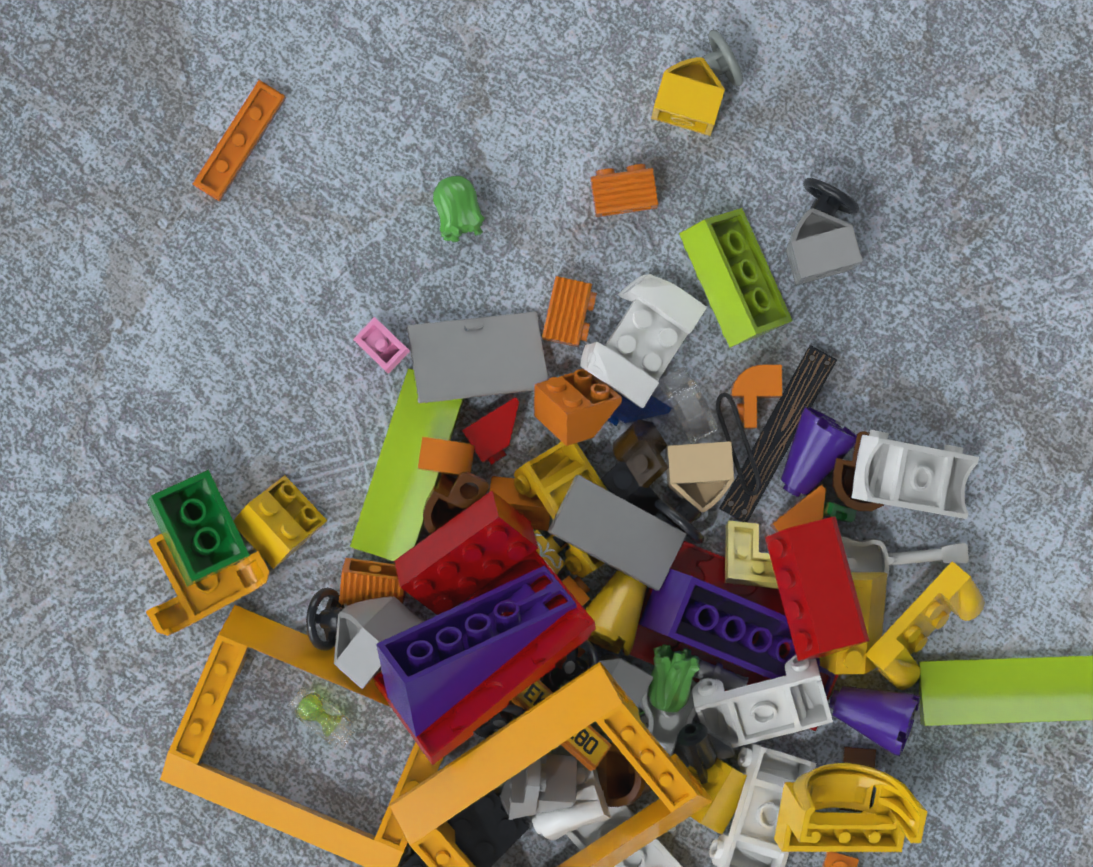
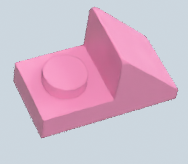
[353,317,410,374]

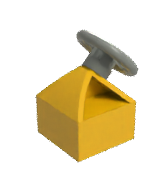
[651,30,743,136]

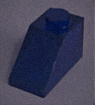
[607,388,672,426]

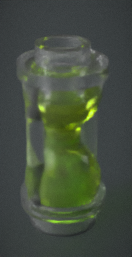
[288,687,355,748]

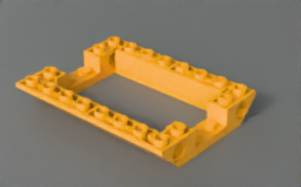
[160,605,444,867]
[390,662,713,867]

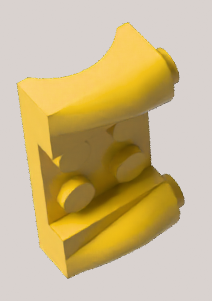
[514,441,608,578]
[865,561,985,690]

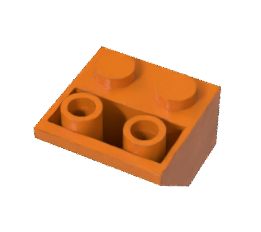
[534,369,622,446]

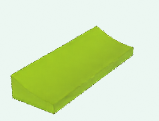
[350,368,465,561]
[918,655,1093,726]

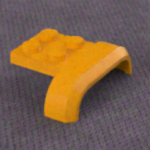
[146,533,270,636]

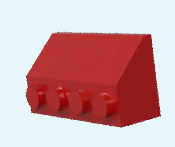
[765,516,870,661]

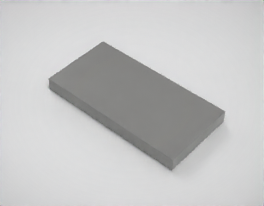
[548,475,686,591]

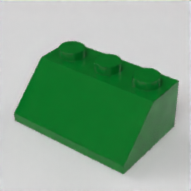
[147,469,250,587]

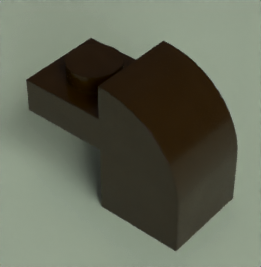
[612,420,669,488]

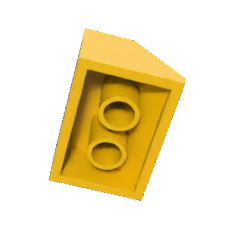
[820,572,888,674]

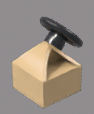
[654,441,734,544]

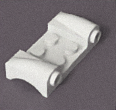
[852,430,979,519]
[692,655,833,748]
[513,715,611,841]
[709,743,817,867]

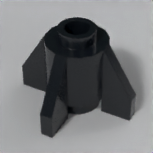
[671,723,735,784]

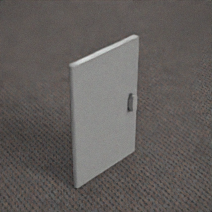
[407,312,548,403]

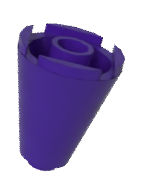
[781,407,857,497]
[829,686,921,757]

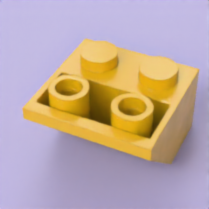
[233,475,327,569]
[688,757,747,835]

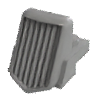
[501,754,577,820]

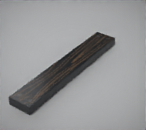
[719,345,837,522]

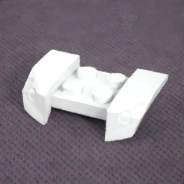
[580,274,707,408]

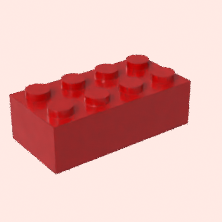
[394,491,538,615]

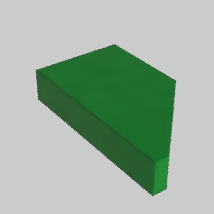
[823,502,857,523]

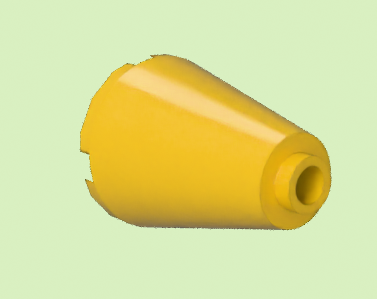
[585,570,647,656]

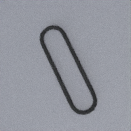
[716,392,761,496]

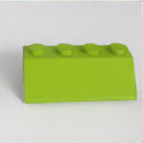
[679,208,793,348]

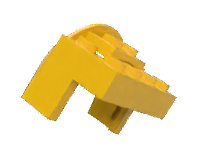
[774,763,927,852]

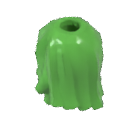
[433,176,485,243]
[648,644,700,712]

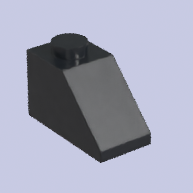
[600,462,660,516]

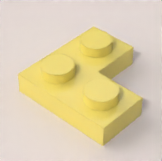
[725,520,778,589]

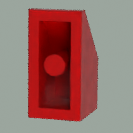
[462,397,519,465]

